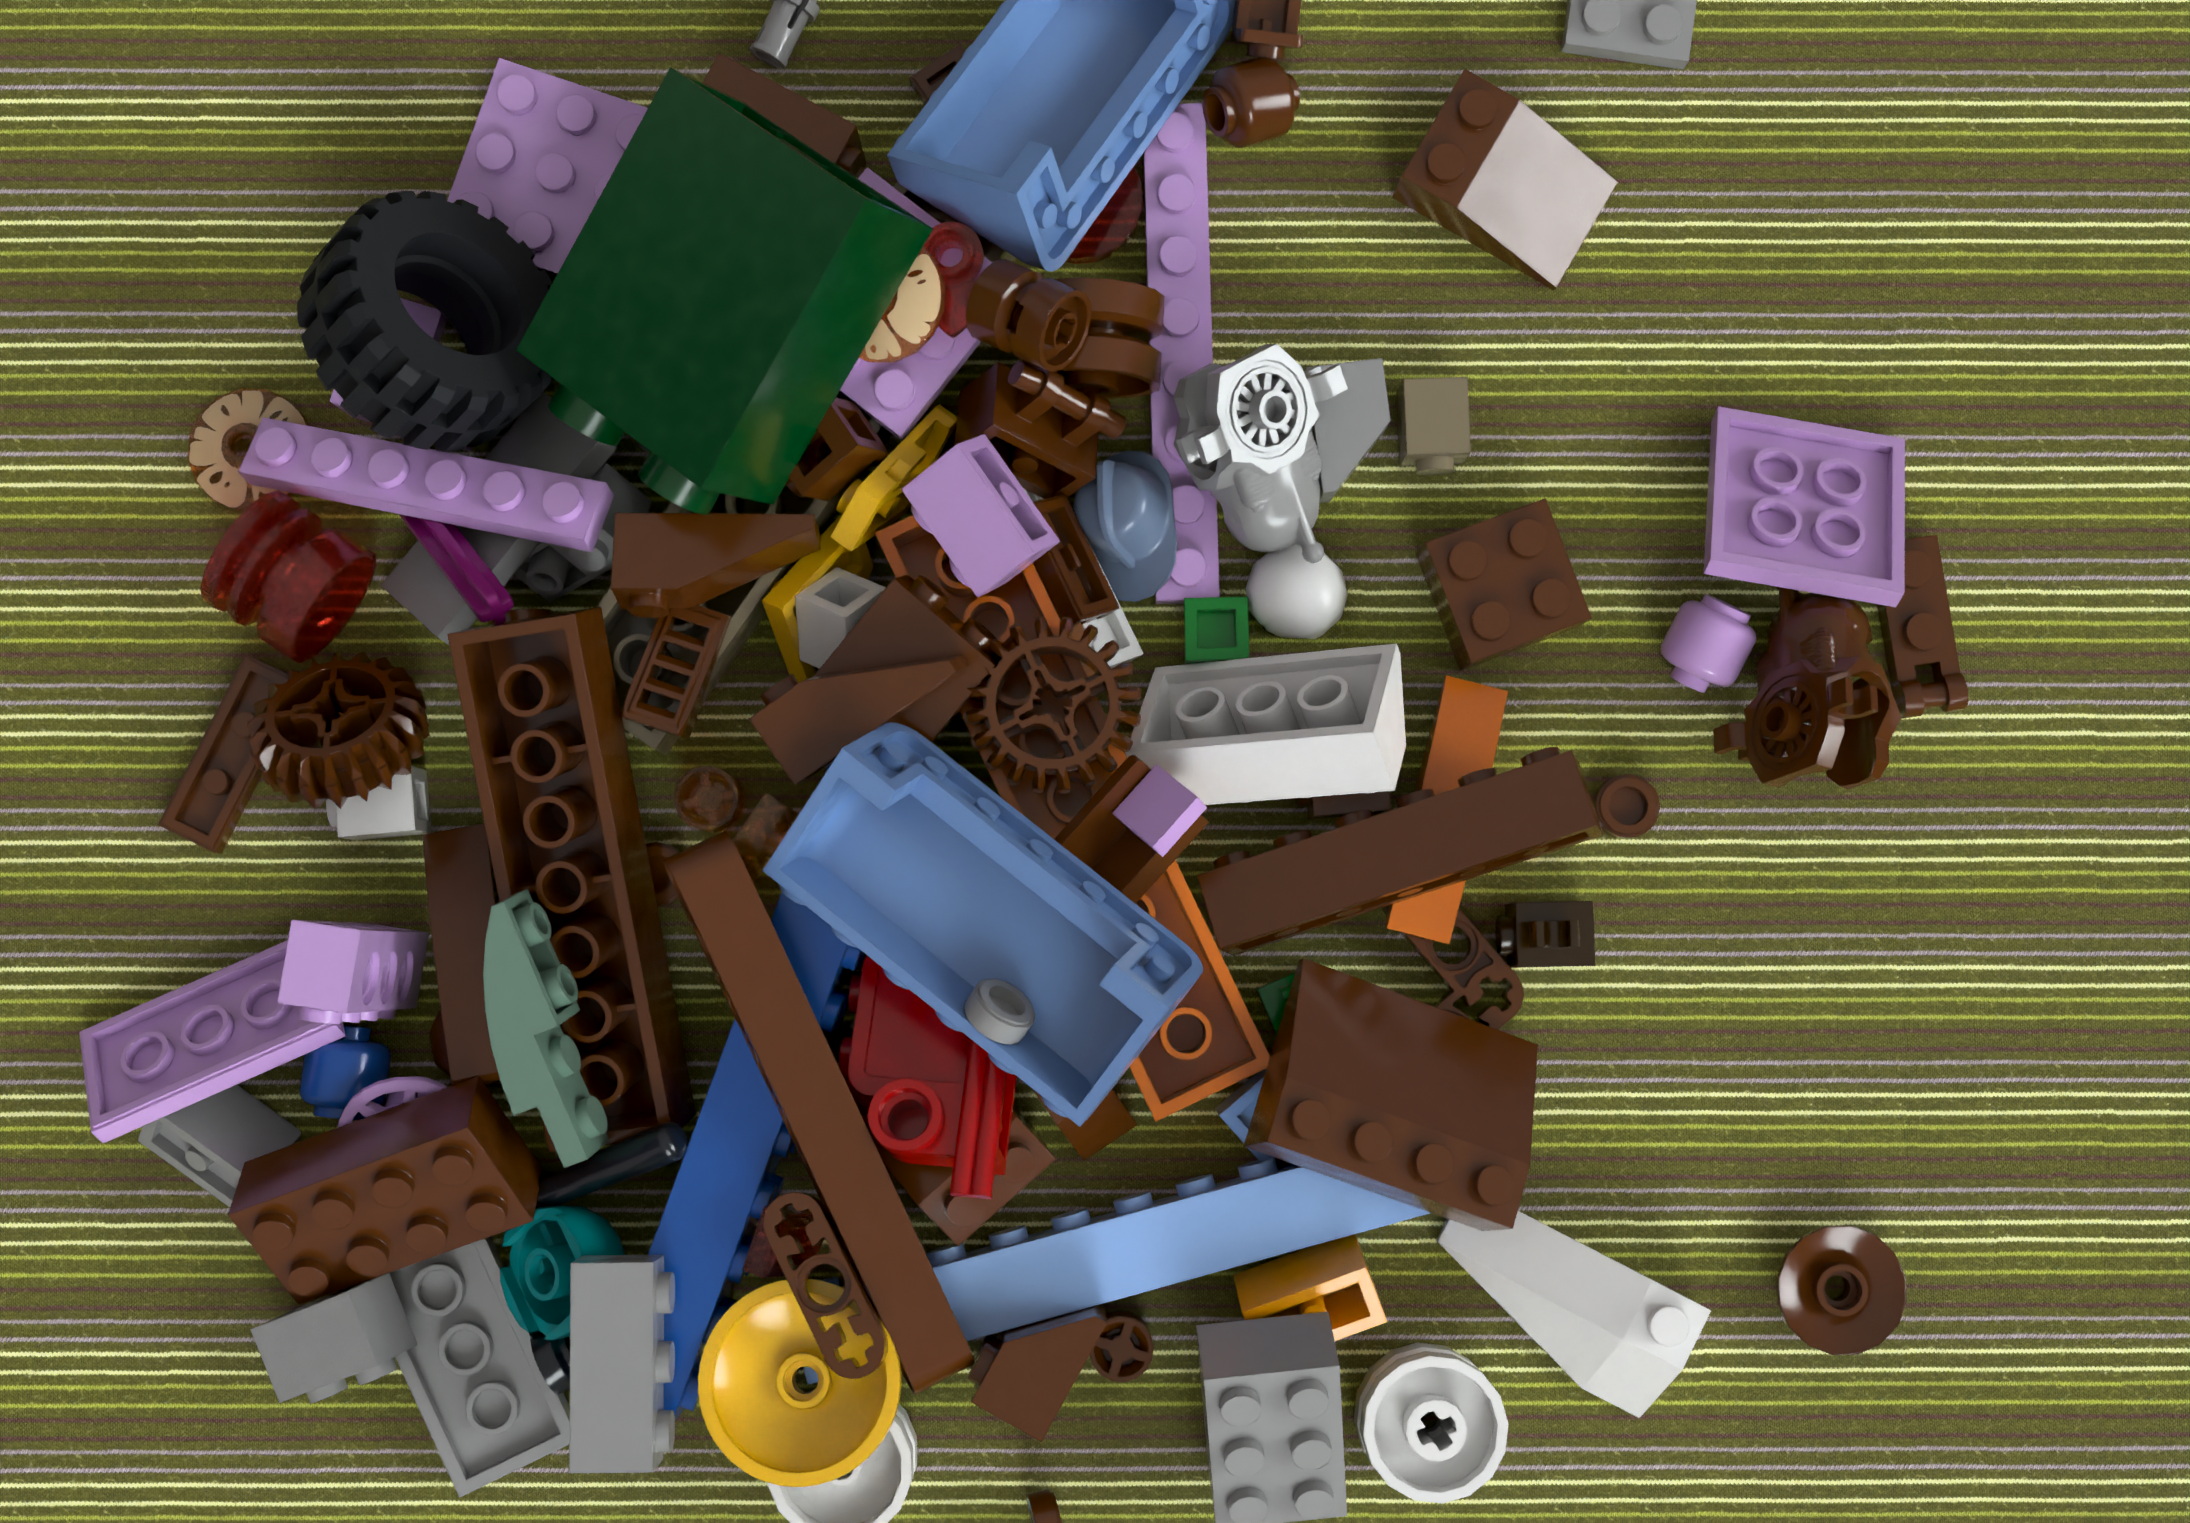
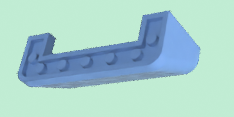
[887,0,1235,272]
[762,722,1203,1127]

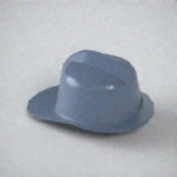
[1074,451,1177,602]

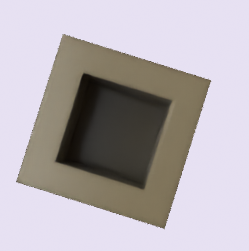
[1396,377,1471,476]

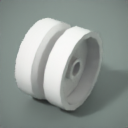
[1354,1342,1508,1504]
[767,1389,917,1523]

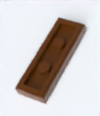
[158,654,288,854]

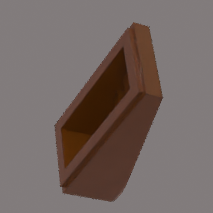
[620,605,731,740]

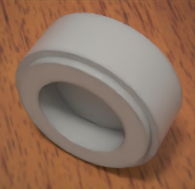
[964,979,1036,1045]

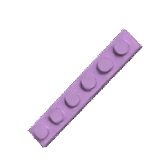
[238,417,615,552]

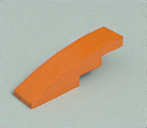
[1385,675,1508,944]

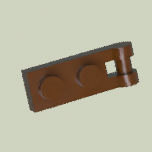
[1877,535,1968,719]

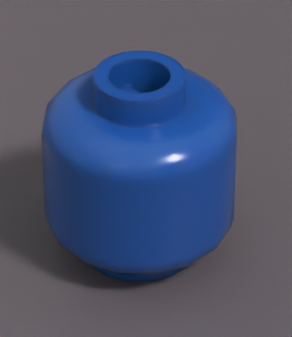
[299,1026,391,1120]

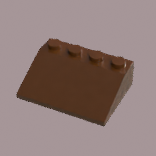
[1244,958,1538,1231]

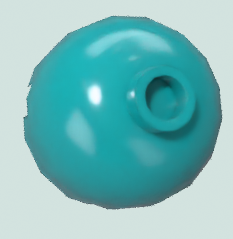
[500,1205,625,1340]

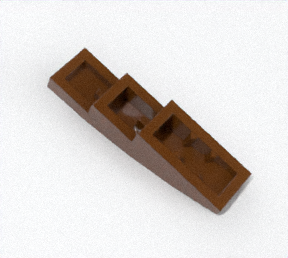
[422,823,500,1085]

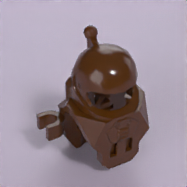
[1713,586,1901,789]

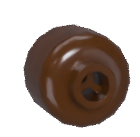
[1202,57,1300,148]

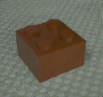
[1416,498,1592,671]

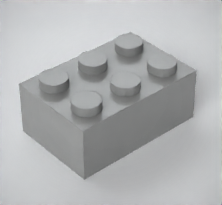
[1196,1311,1347,1523]

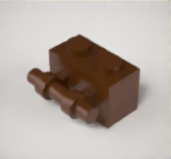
[954,361,1126,499]

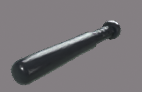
[536,1122,688,1208]

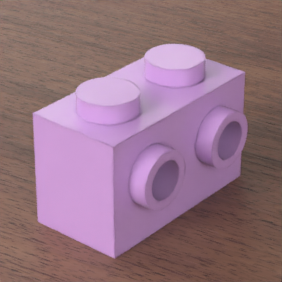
[901,434,1060,598]

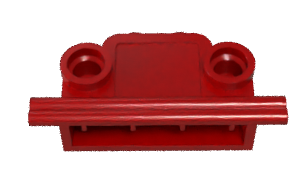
[839,956,1017,1199]

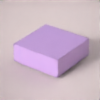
[1112,764,1207,857]

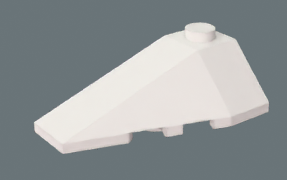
[1436,1211,1711,1418]

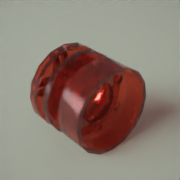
[200,490,377,663]

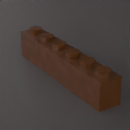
[1197,747,1603,956]

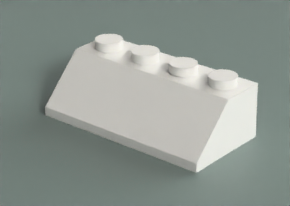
[1125,643,1406,805]

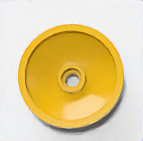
[698,1279,901,1487]

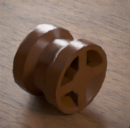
[1090,1310,1154,1382]

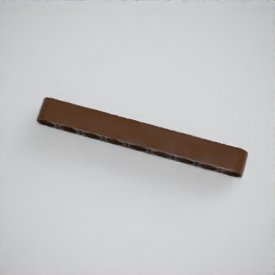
[663,831,974,1395]

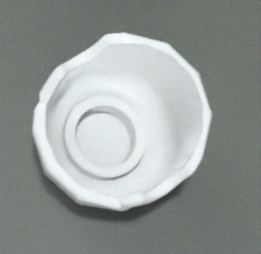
[1246,544,1348,639]

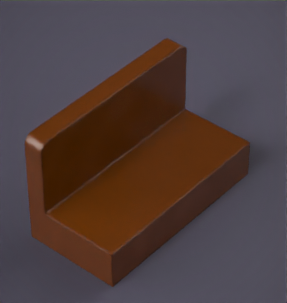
[1054,755,1209,904]

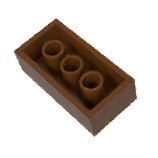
[228,1076,542,1305]

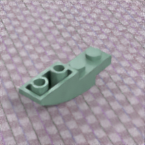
[483,889,609,1168]

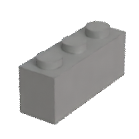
[569,1255,675,1473]

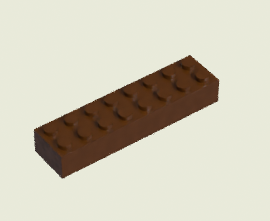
[447,607,696,1152]

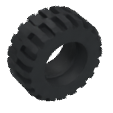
[297,191,554,452]

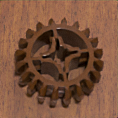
[964,617,1141,795]
[247,651,430,809]

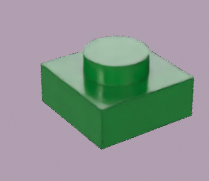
[1184,597,1249,664]

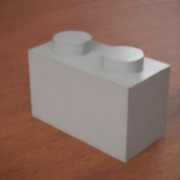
[250,1273,418,1404]

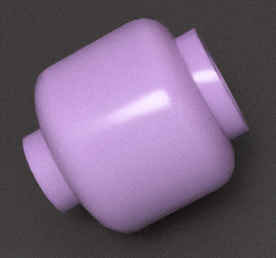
[1660,594,1757,693]

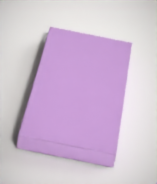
[79,940,346,1143]

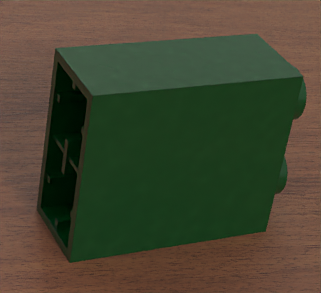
[516,67,933,515]

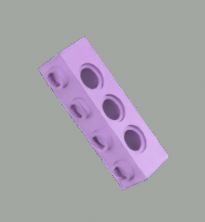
[277,920,429,1025]

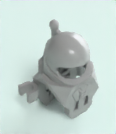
[1173,344,1348,563]

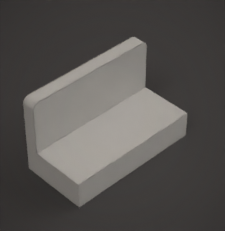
[138,1085,301,1207]

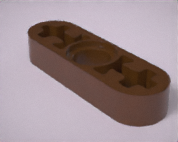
[763,1192,888,1379]

